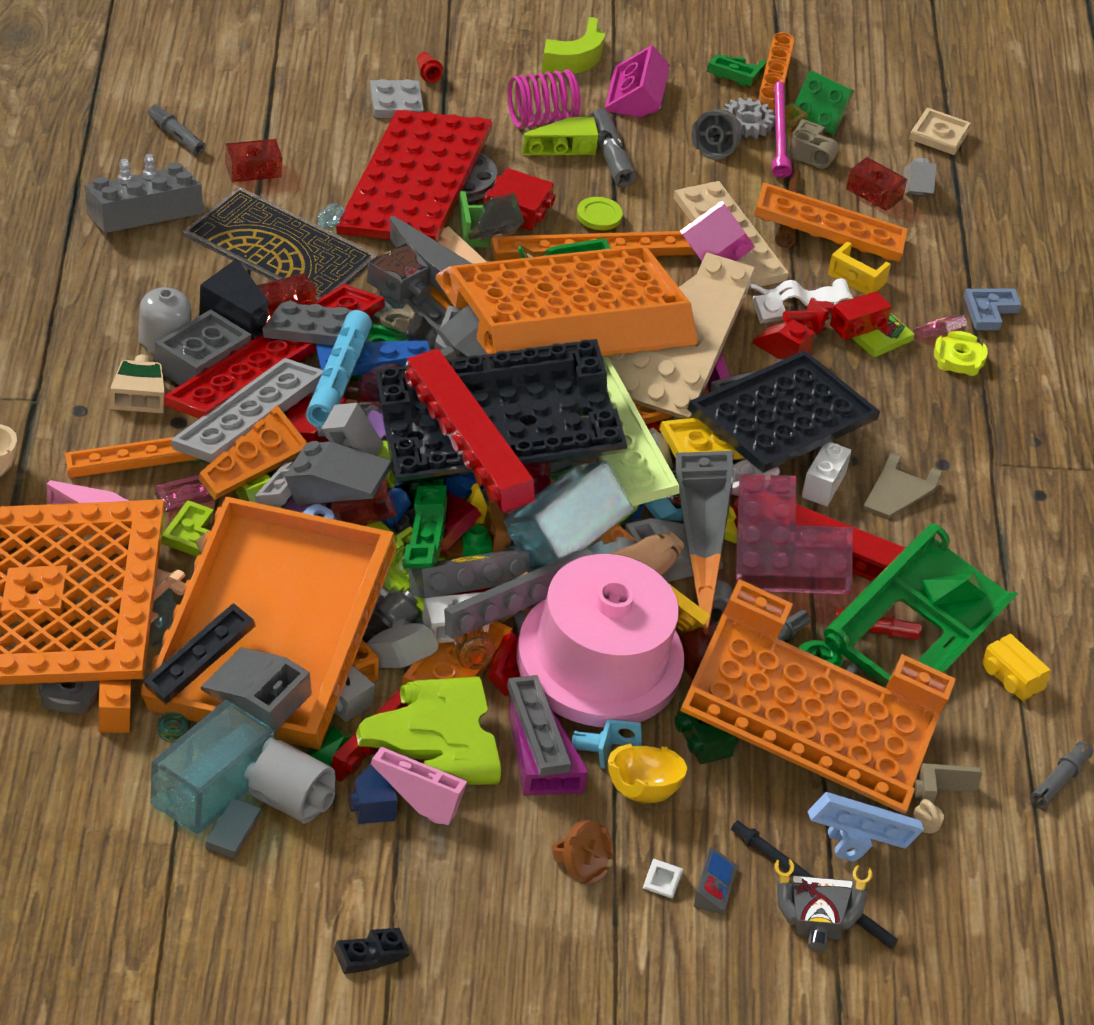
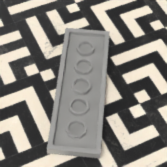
[171,358,324,463]

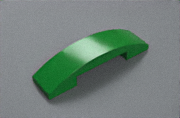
[402,485,447,569]

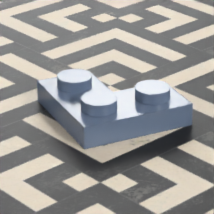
[964,289,1021,331]

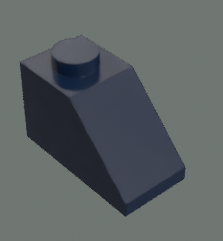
[349,765,397,824]

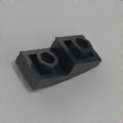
[334,928,410,974]

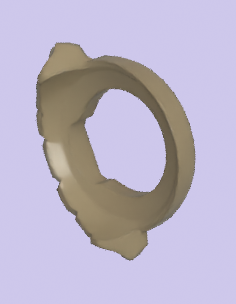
[380,304,420,334]

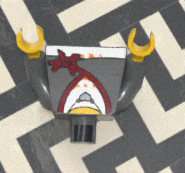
[774,859,873,952]

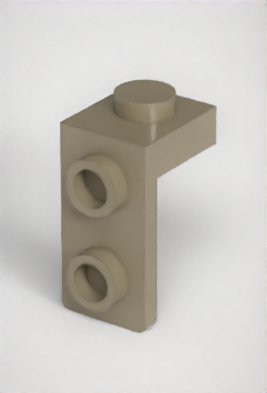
[913,763,982,805]

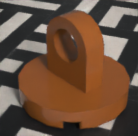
[551,820,613,884]

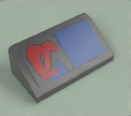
[694,847,738,914]

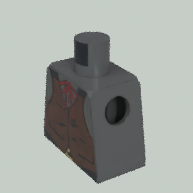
[367,243,431,301]

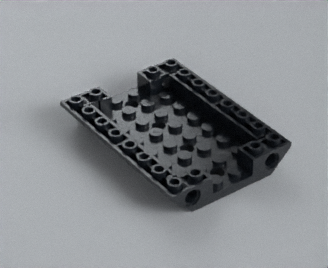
[375,339,627,485]

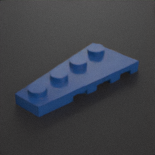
[316,341,430,376]

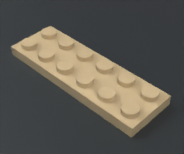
[673,181,789,289]

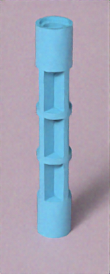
[306,310,372,428]

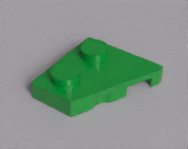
[706,54,767,86]

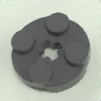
[38,681,100,714]

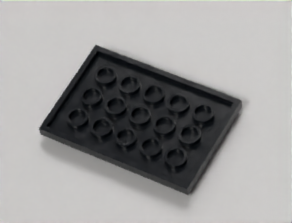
[687,350,880,473]

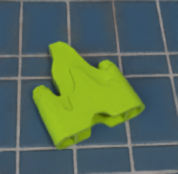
[356,677,501,785]

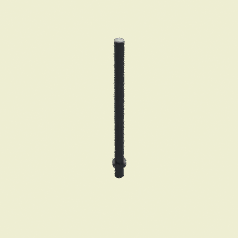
[731,820,898,949]

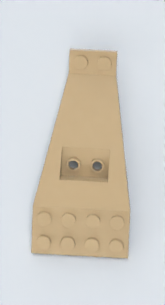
[609,252,756,419]

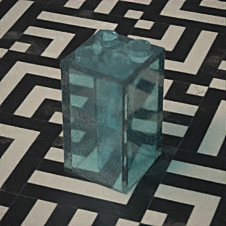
[503,460,634,570]
[150,699,274,835]

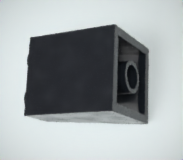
[199,259,268,341]

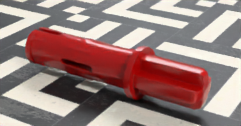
[835,609,922,640]

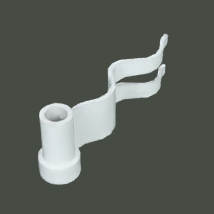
[750,279,854,306]

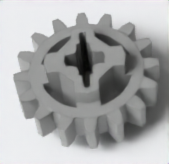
[723,97,775,139]

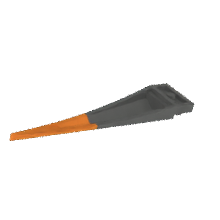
[676,451,733,634]

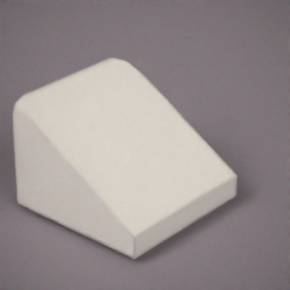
[643,859,684,899]

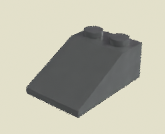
[284,441,393,505]

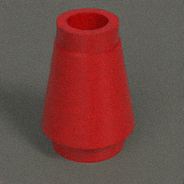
[417,52,443,83]

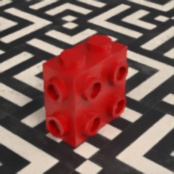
[484,168,556,231]

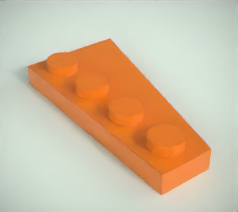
[198,405,307,500]

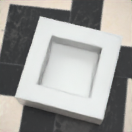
[752,292,785,324]

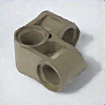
[789,119,839,169]

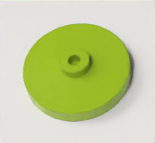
[577,197,623,230]

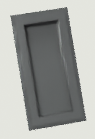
[205,798,261,859]

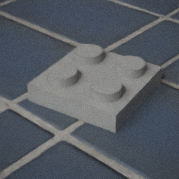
[369,79,424,118]

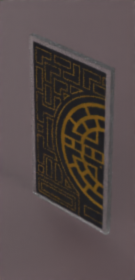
[182,187,378,302]

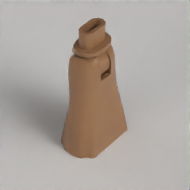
[611,532,684,576]

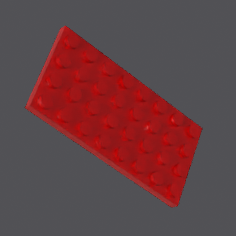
[336,110,492,242]

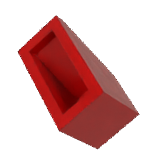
[752,320,815,360]

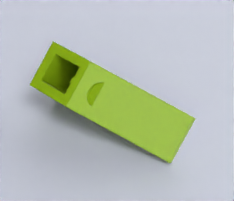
[522,117,598,155]

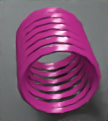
[507,69,581,129]

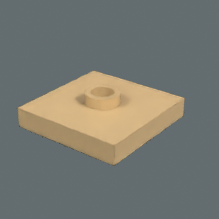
[909,108,972,155]

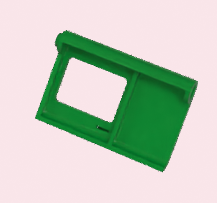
[824,523,1018,688]

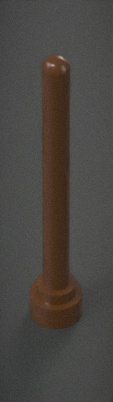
[775,169,801,248]

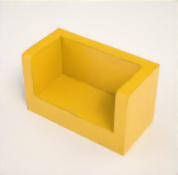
[828,241,891,294]

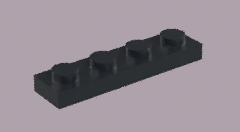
[144,603,256,704]

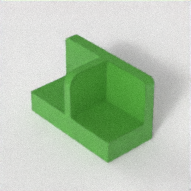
[458,191,490,247]

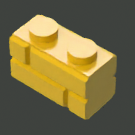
[982,633,1051,701]

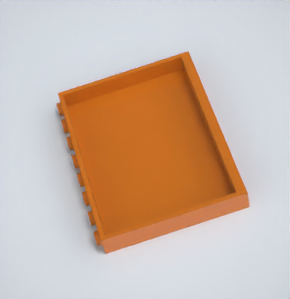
[141,497,397,750]

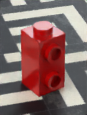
[830,291,892,340]

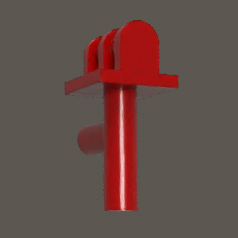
[782,298,834,334]

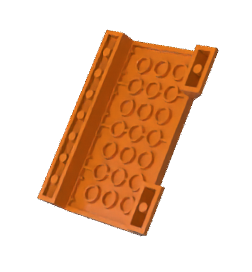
[680,579,956,815]

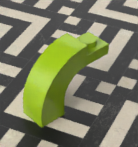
[541,17,606,74]

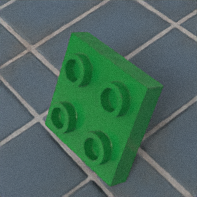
[790,70,855,135]

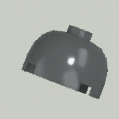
[691,109,743,160]

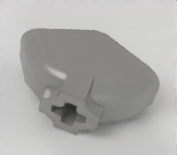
[366,618,439,668]

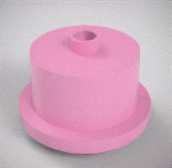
[516,554,684,727]

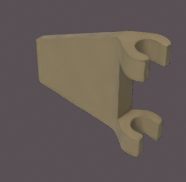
[863,452,943,519]

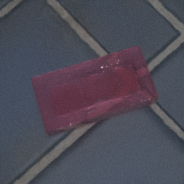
[155,475,219,513]

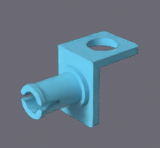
[572,719,642,769]

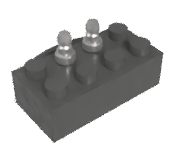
[85,154,203,233]

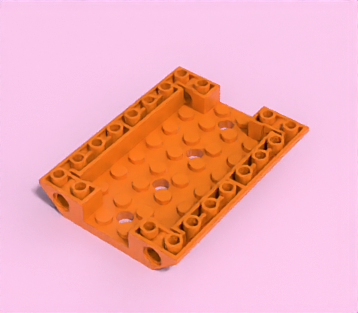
[436,245,698,357]

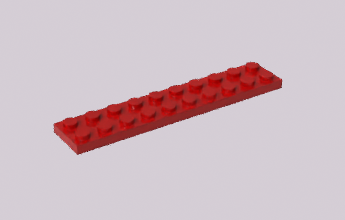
[163,284,385,419]

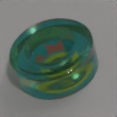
[157,712,188,742]

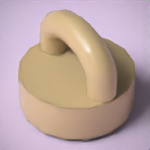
[912,799,944,834]

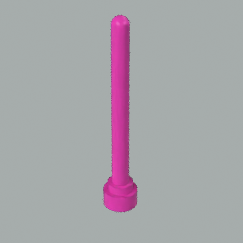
[772,81,792,178]

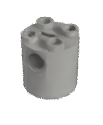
[244,738,336,824]

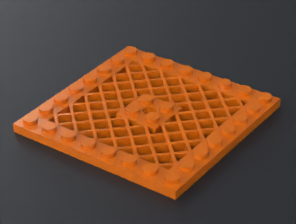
[0,499,166,685]

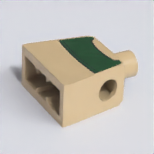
[110,354,164,413]

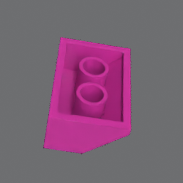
[605,45,670,118]

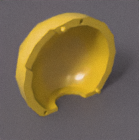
[608,743,687,804]

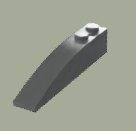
[390,216,472,296]

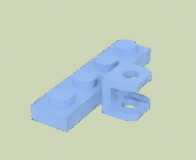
[808,792,924,862]

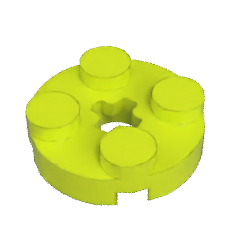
[934,331,988,376]

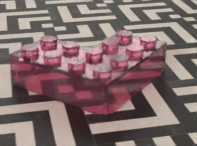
[736,474,853,594]

